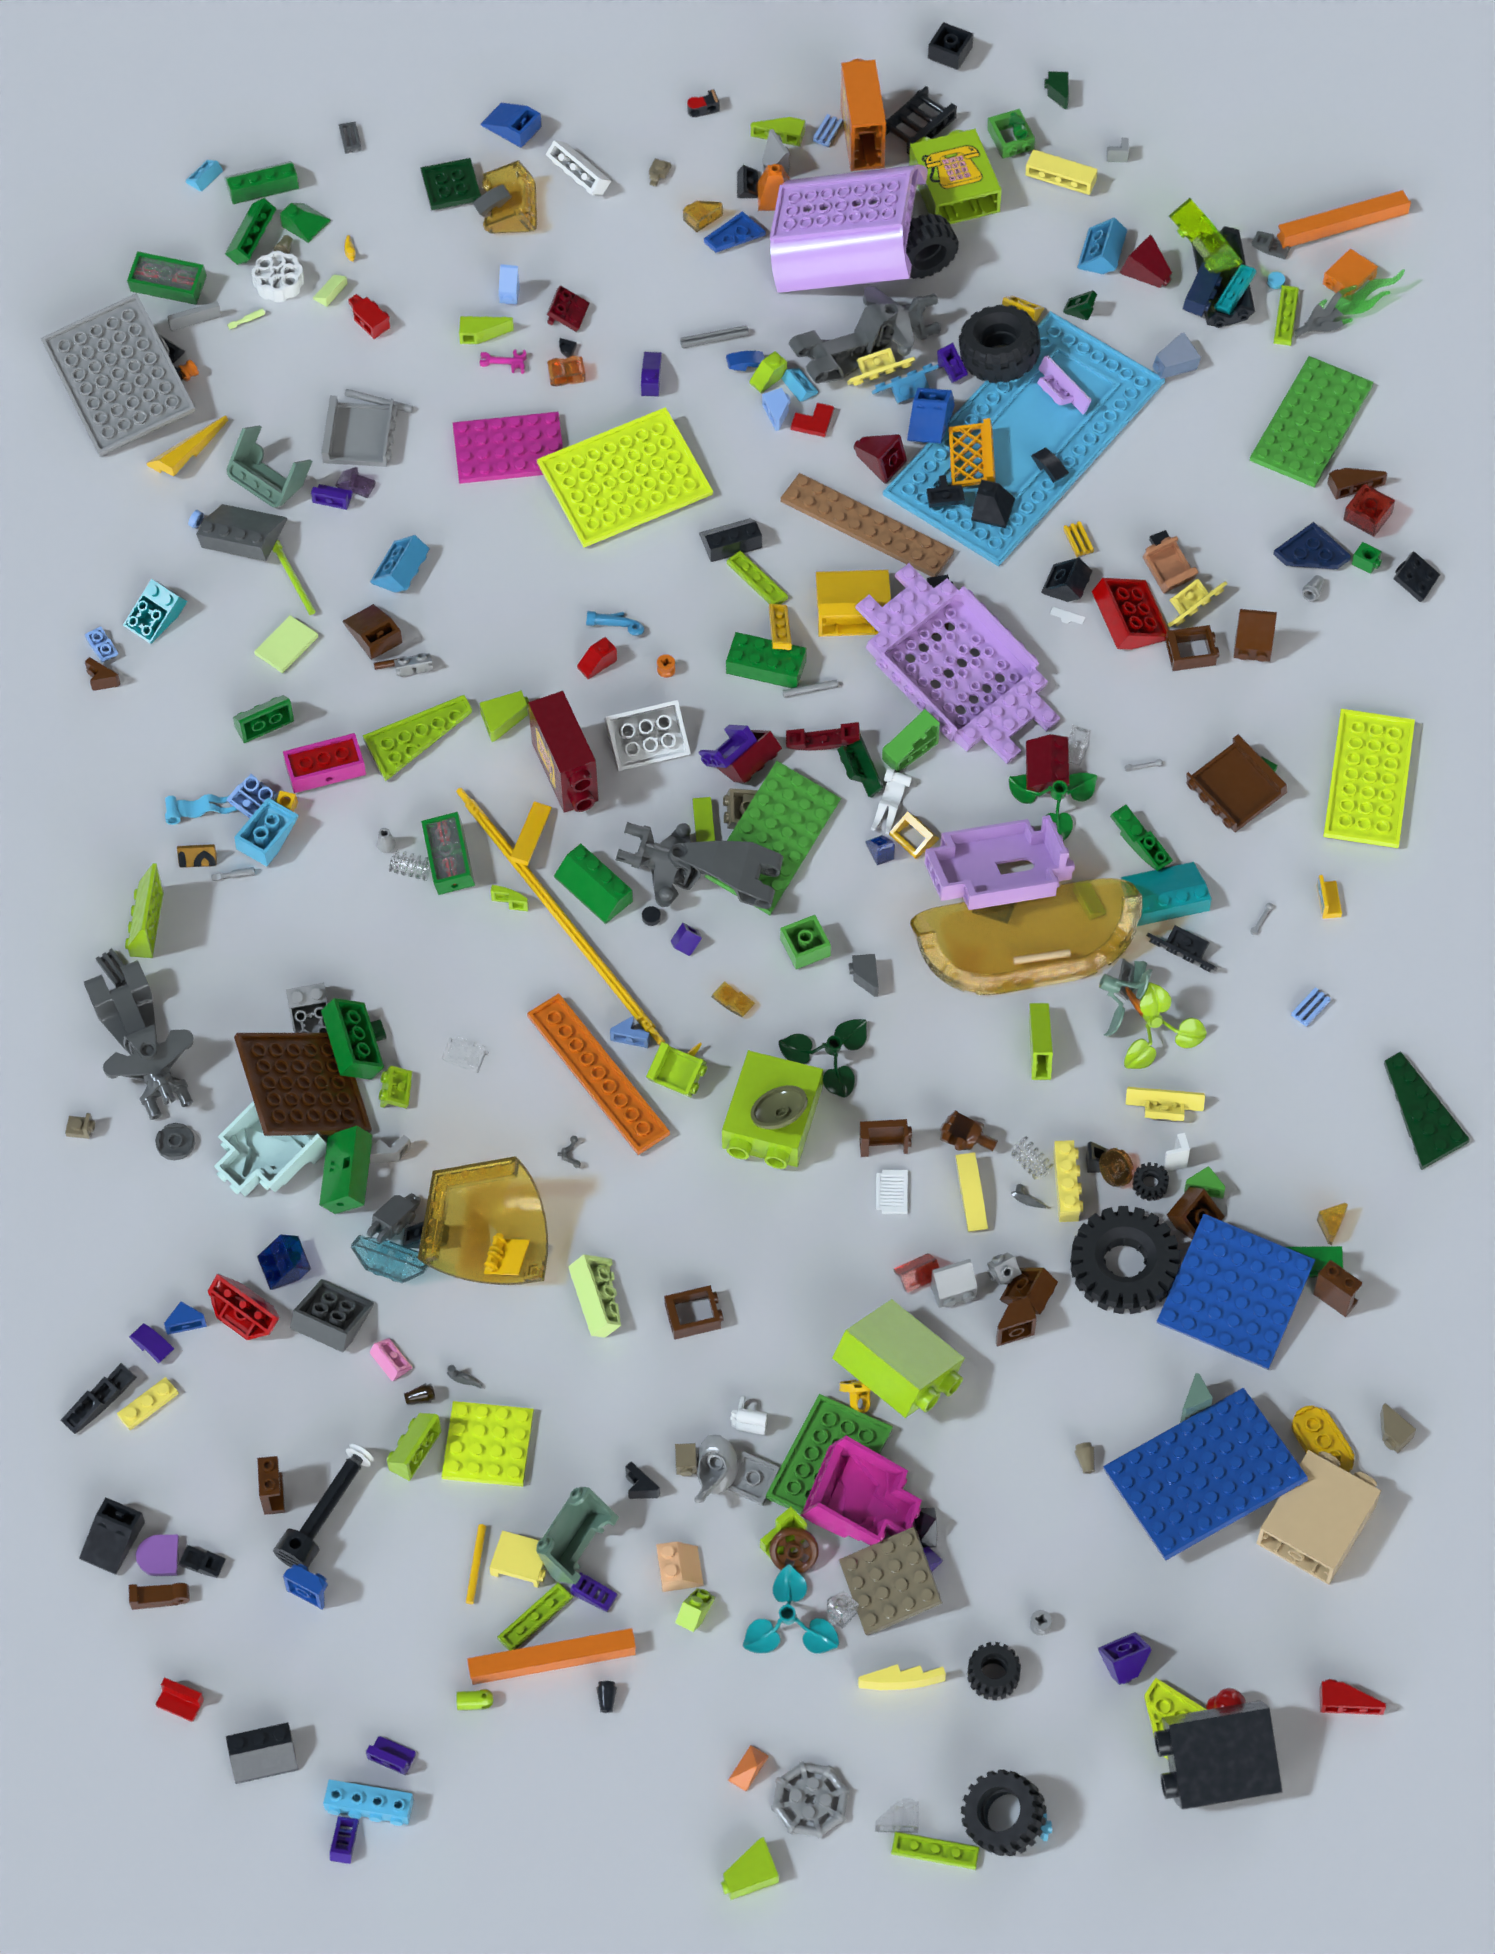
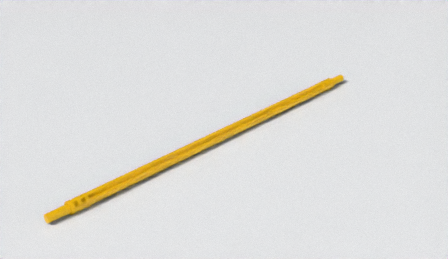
[456,788,665,1046]

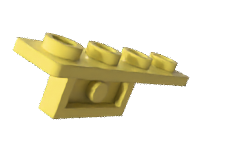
[847,348,915,386]
[1167,579,1227,627]
[1125,1087,1205,1121]

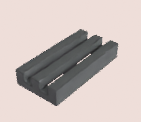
[339,122,362,154]
[96,948,126,988]

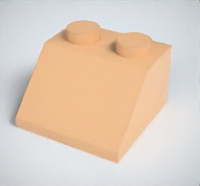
[656,1541,704,1592]

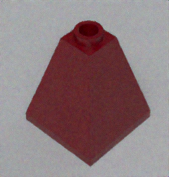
[1120,235,1172,288]
[854,434,907,484]

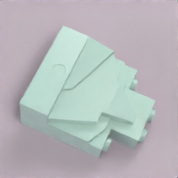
[214,1101,327,1197]

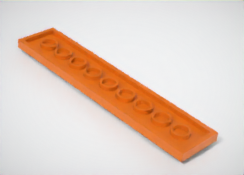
[527,993,670,1155]

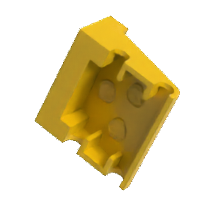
[816,570,891,637]

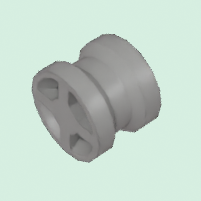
[1030,1610,1052,1636]

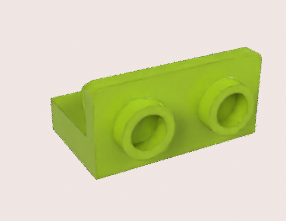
[378,1066,412,1109]

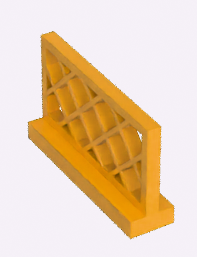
[949,418,996,487]

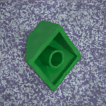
[280,203,330,243]

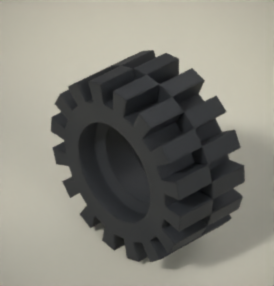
[1132,1162,1169,1201]

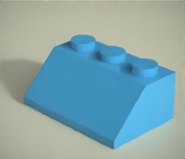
[1077,217,1128,274]
[370,535,430,593]

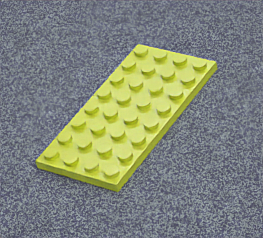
[1323,709,1415,848]

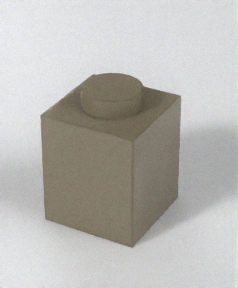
[675,1443,697,1477]

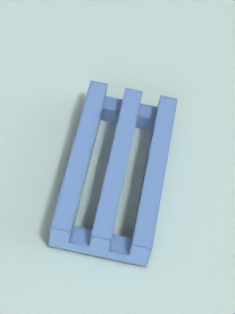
[813,114,843,147]
[1291,987,1331,1027]

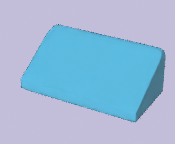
[185,160,223,191]
[782,368,818,402]

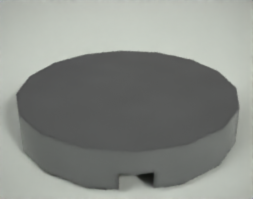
[155,1123,195,1161]

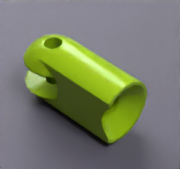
[457,1689,493,1711]

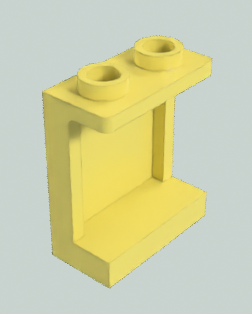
[489,1530,546,1588]

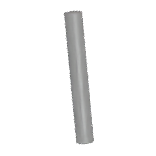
[783,680,838,697]

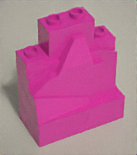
[800,1436,922,1546]

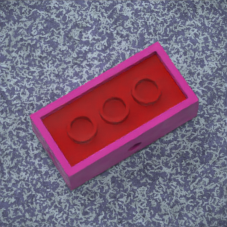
[283,733,366,793]

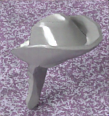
[694,1435,738,1503]

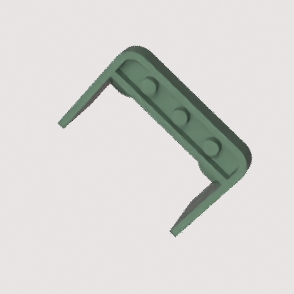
[227,425,313,507]

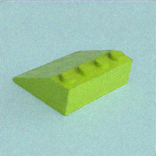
[125,863,164,958]

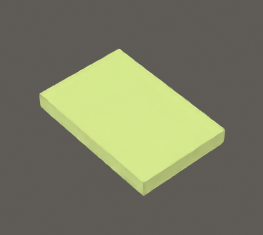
[254,615,318,673]

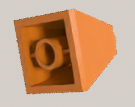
[758,164,791,211]

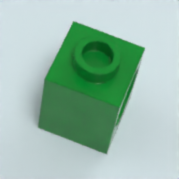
[1352,542,1382,574]

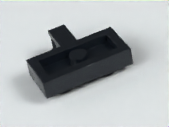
[926,475,965,508]

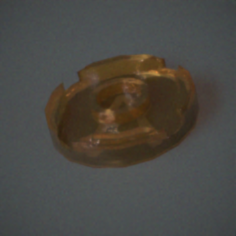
[1099,1148,1134,1187]

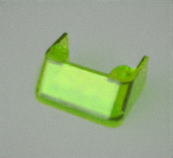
[1169,198,1243,274]

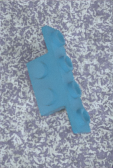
[871,363,939,404]

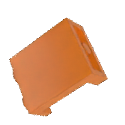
[1323,248,1378,302]

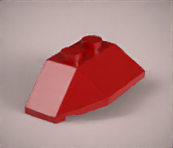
[207,1274,280,1340]

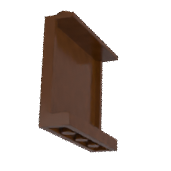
[1186,734,1287,832]

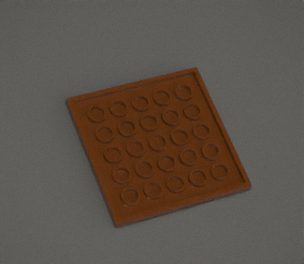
[234,1033,372,1136]

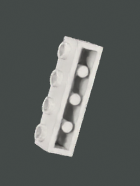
[546,140,611,195]

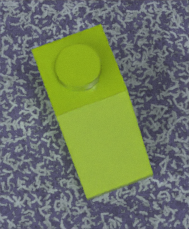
[749,351,787,393]

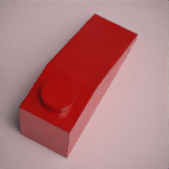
[1319,1679,1386,1715]

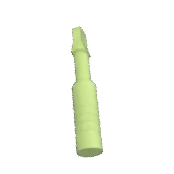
[227,308,265,330]

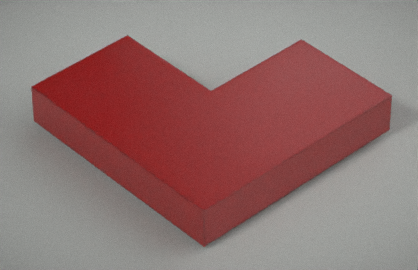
[791,403,834,437]

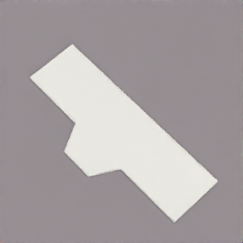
[1050,607,1085,624]

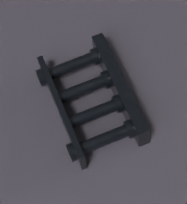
[885,86,957,155]

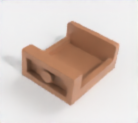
[1143,536,1199,594]

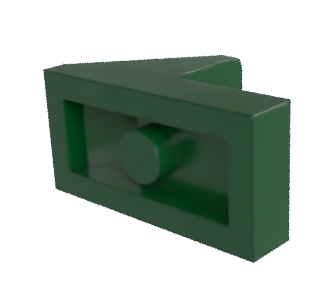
[1063,290,1097,320]

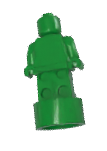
[1009,112,1028,140]

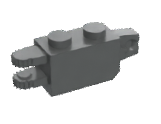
[367,1193,421,1243]

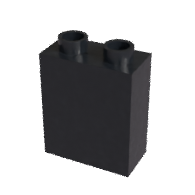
[1154,1701,1282,1810]

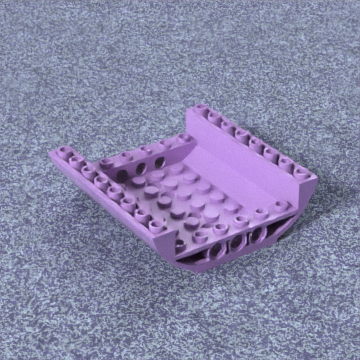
[770,164,928,293]

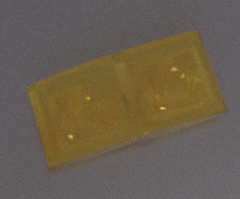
[711,981,755,1017]

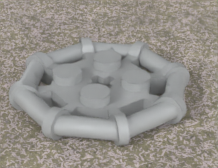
[771,1761,850,1838]

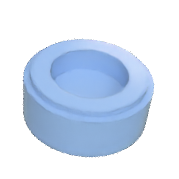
[188,510,204,529]

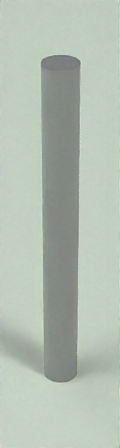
[345,389,413,413]

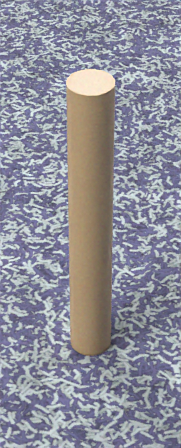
[1013,949,1071,965]

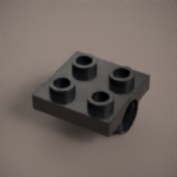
[1393,551,1441,602]

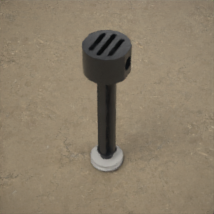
[273,1444,374,1568]

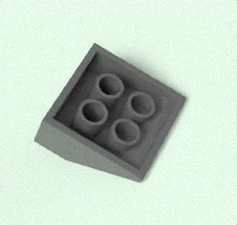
[290,1279,374,1352]

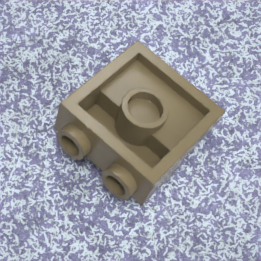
[723,788,758,829]

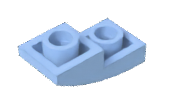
[85,627,118,663]

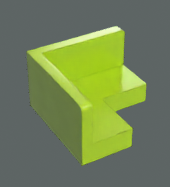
[760,1506,807,1559]

